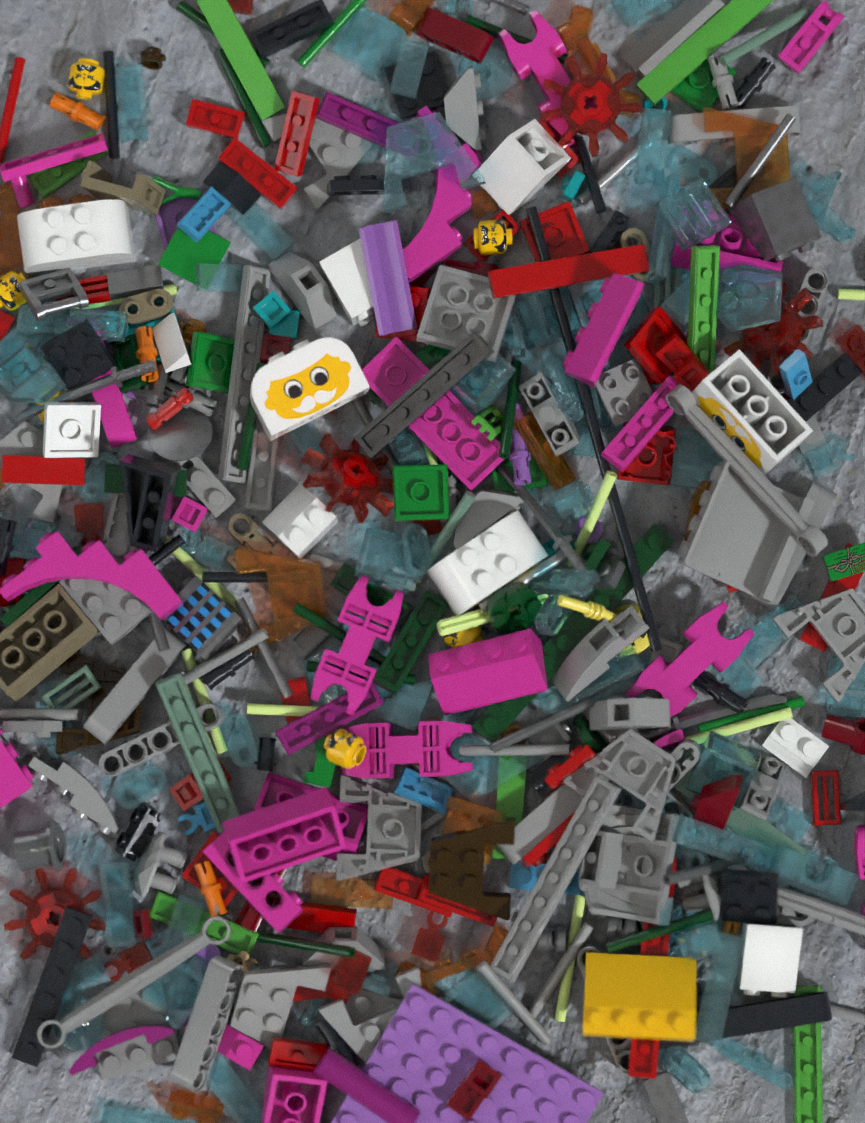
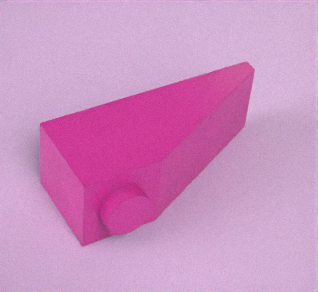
[180,1003,264,1070]

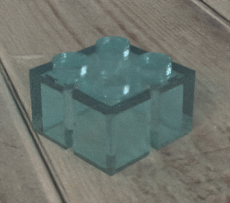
[439,965,514,1029]

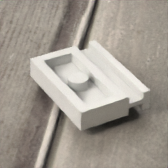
[761,718,829,778]

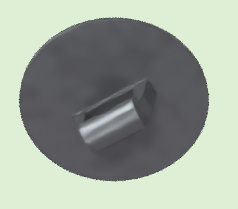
[148,407,213,461]

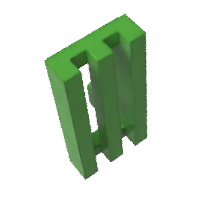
[471,404,504,441]

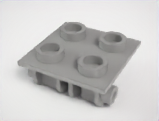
[595,359,653,427]

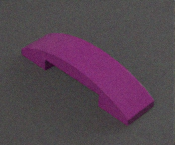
[69,1024,176,1075]

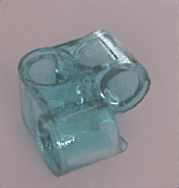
[166,955,209,1029]

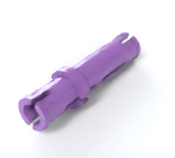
[509,404,531,486]

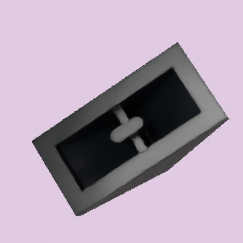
[203,162,261,216]

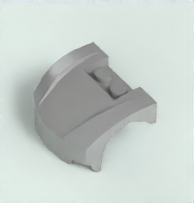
[578,805,686,925]

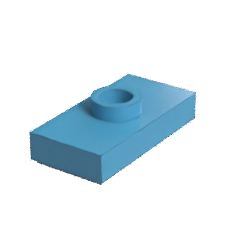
[176,186,231,243]
[779,349,812,400]
[394,767,454,814]

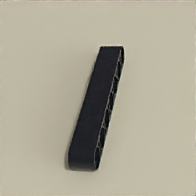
[659,992,832,1049]

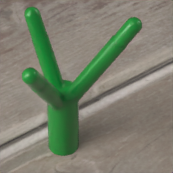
[143,175,202,213]

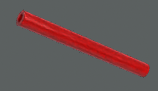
[0,57,26,164]

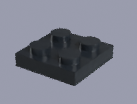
[384,51,449,120]
[40,319,117,390]
[722,868,779,926]

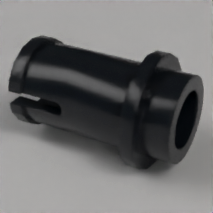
[254,737,277,772]

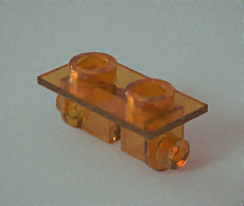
[166,1089,225,1123]

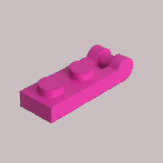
[777,0,845,75]

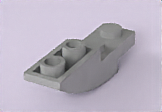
[552,606,649,702]
[28,757,120,835]

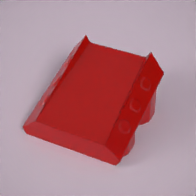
[616,421,676,486]

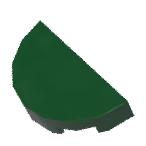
[573,713,608,753]

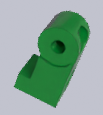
[303,736,336,788]

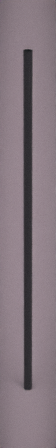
[526,207,662,652]

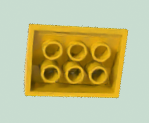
[582,952,697,1042]

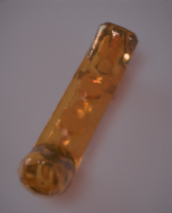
[556,5,641,119]
[394,926,509,994]

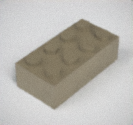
[0,584,100,702]

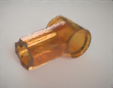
[387,0,435,37]

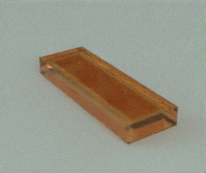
[514,411,577,493]
[311,878,393,909]

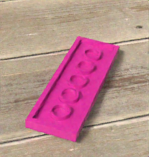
[362,337,504,491]

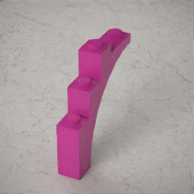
[403,105,482,284]
[0,531,184,620]

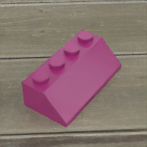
[669,205,783,288]
[562,273,644,388]
[428,629,548,716]
[253,772,368,861]
[222,787,347,883]

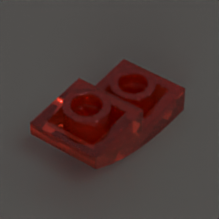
[835,324,865,377]

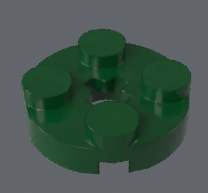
[486,582,542,635]

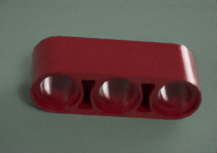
[415,8,494,64]

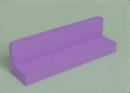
[359,220,417,336]

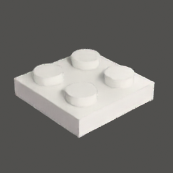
[42,402,101,458]

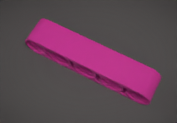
[69,315,138,448]

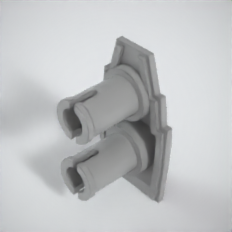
[133,831,187,898]
[678,853,722,920]

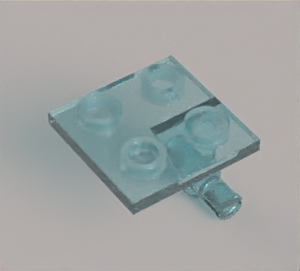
[807,171,856,243]

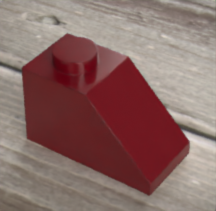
[689,773,743,833]

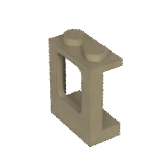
[80,160,166,216]

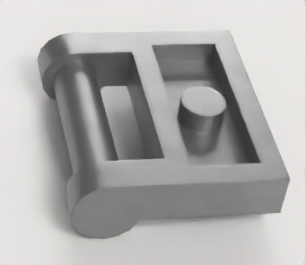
[19,268,89,321]

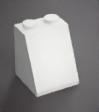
[472,119,571,215]
[319,238,375,326]
[262,484,338,560]
[737,923,803,998]

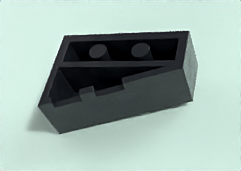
[119,454,180,552]

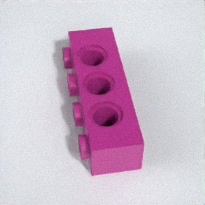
[203,832,304,933]

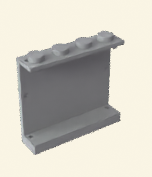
[678,461,815,602]

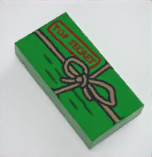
[822,543,865,582]

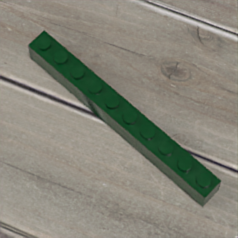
[472,523,674,743]

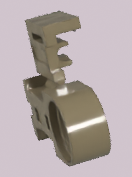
[226,513,278,572]

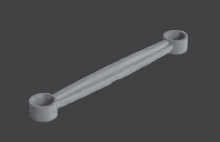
[665,384,828,557]
[727,864,865,935]
[37,917,231,1048]

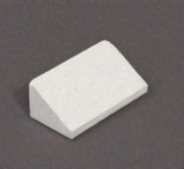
[152,313,191,373]

